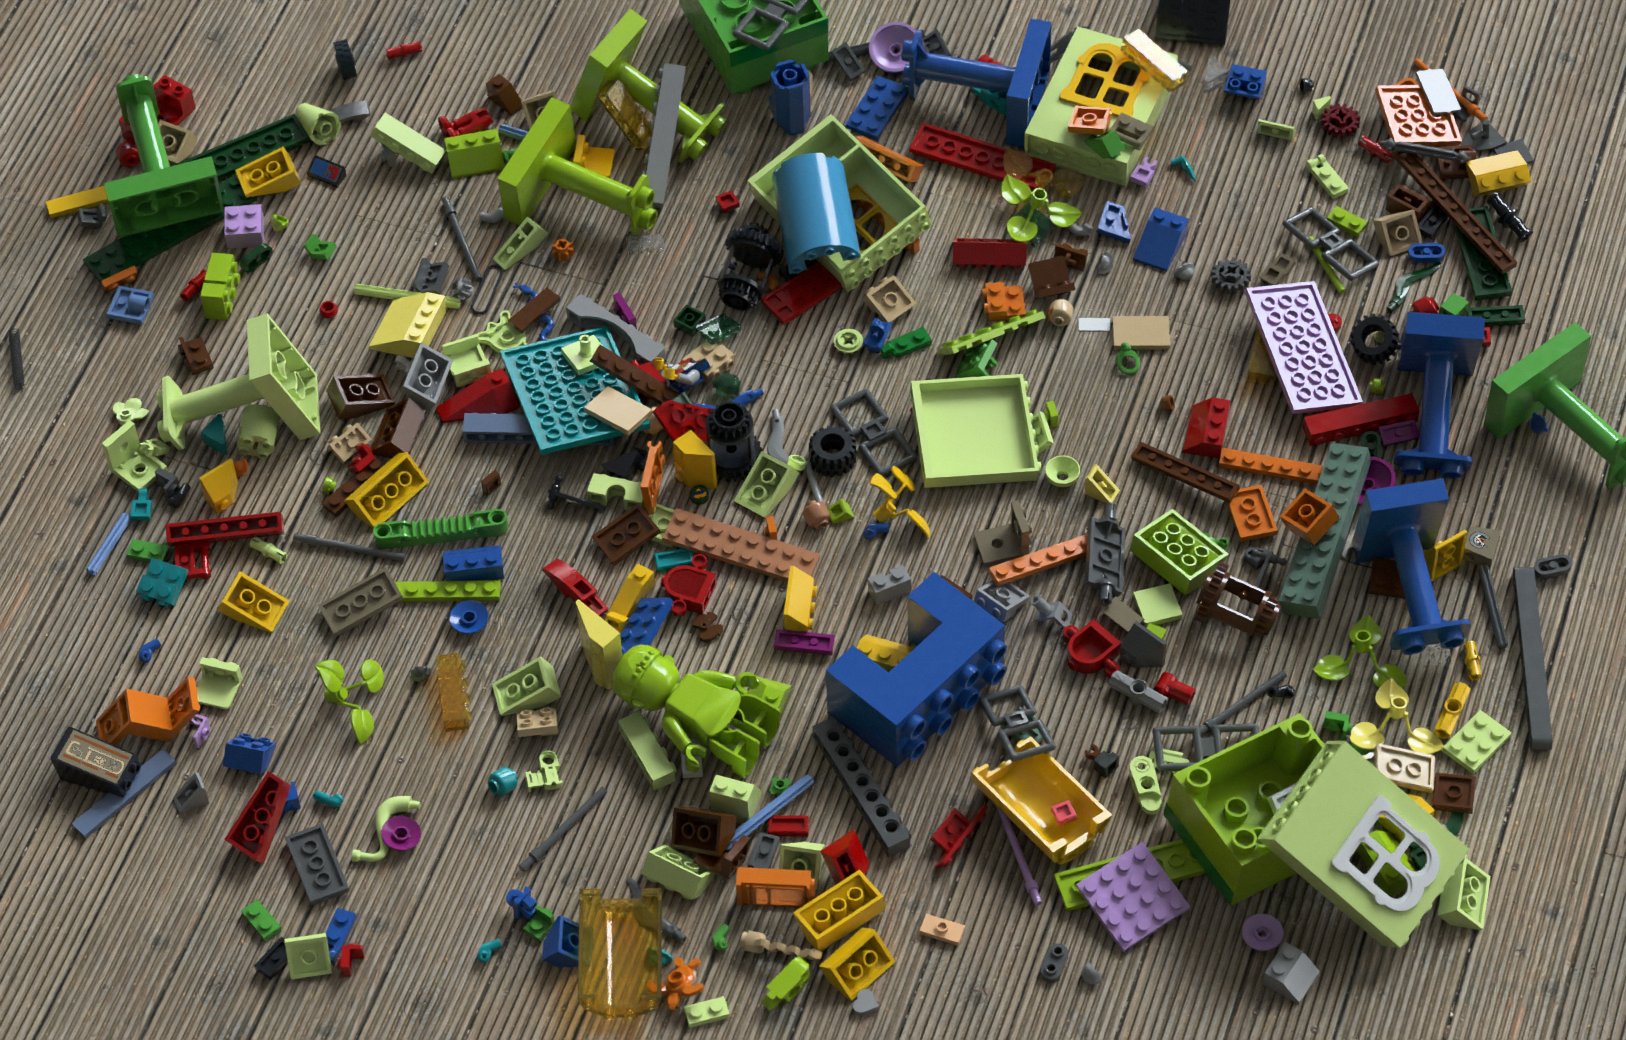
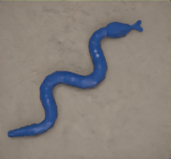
[513,283,554,341]

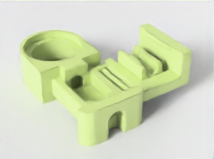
[525,751,562,792]

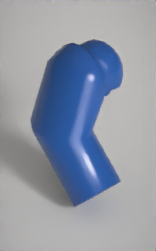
[863,523,889,540]
[139,638,161,663]

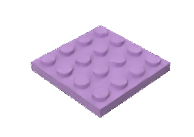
[1076,842,1190,952]

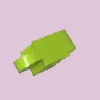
[762,956,810,1010]

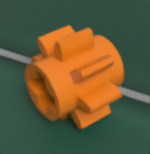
[551,239,574,261]

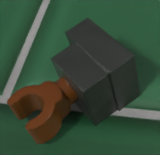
[1085,744,1119,779]

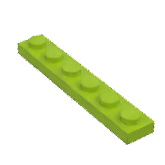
[395,580,501,602]

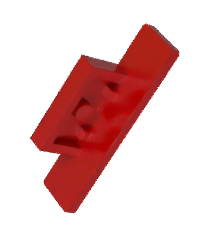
[930,804,988,869]

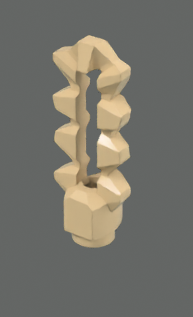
[740,930,822,960]

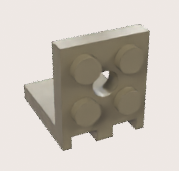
[973,500,1032,567]

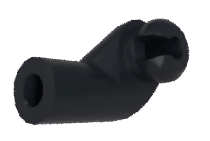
[1267,685,1296,699]

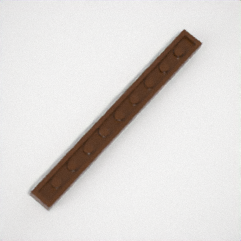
[1392,150,1517,275]

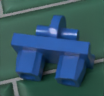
[863,318,892,354]
[506,886,537,921]

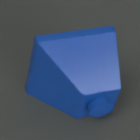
[542,915,592,967]

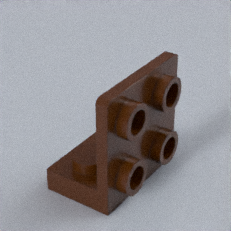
[1028,256,1076,299]
[694,835,750,879]

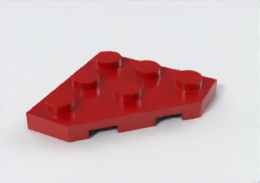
[652,400,713,442]

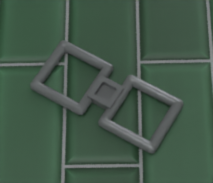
[732,0,809,51]
[1282,207,1379,281]
[830,389,918,477]
[979,685,1056,762]
[1152,723,1260,772]

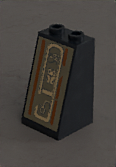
[50,726,141,797]

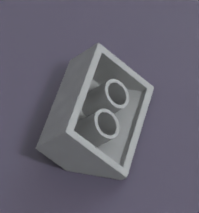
[402,343,453,413]

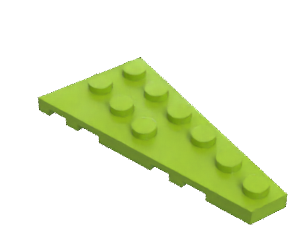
[937,309,1045,356]

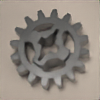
[1211,258,1251,294]

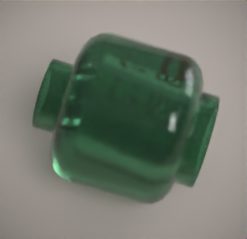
[713,372,741,399]

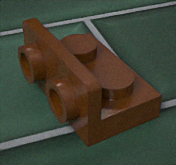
[177,337,214,375]

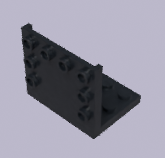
[1155,0,1230,45]

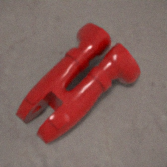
[438,108,493,138]

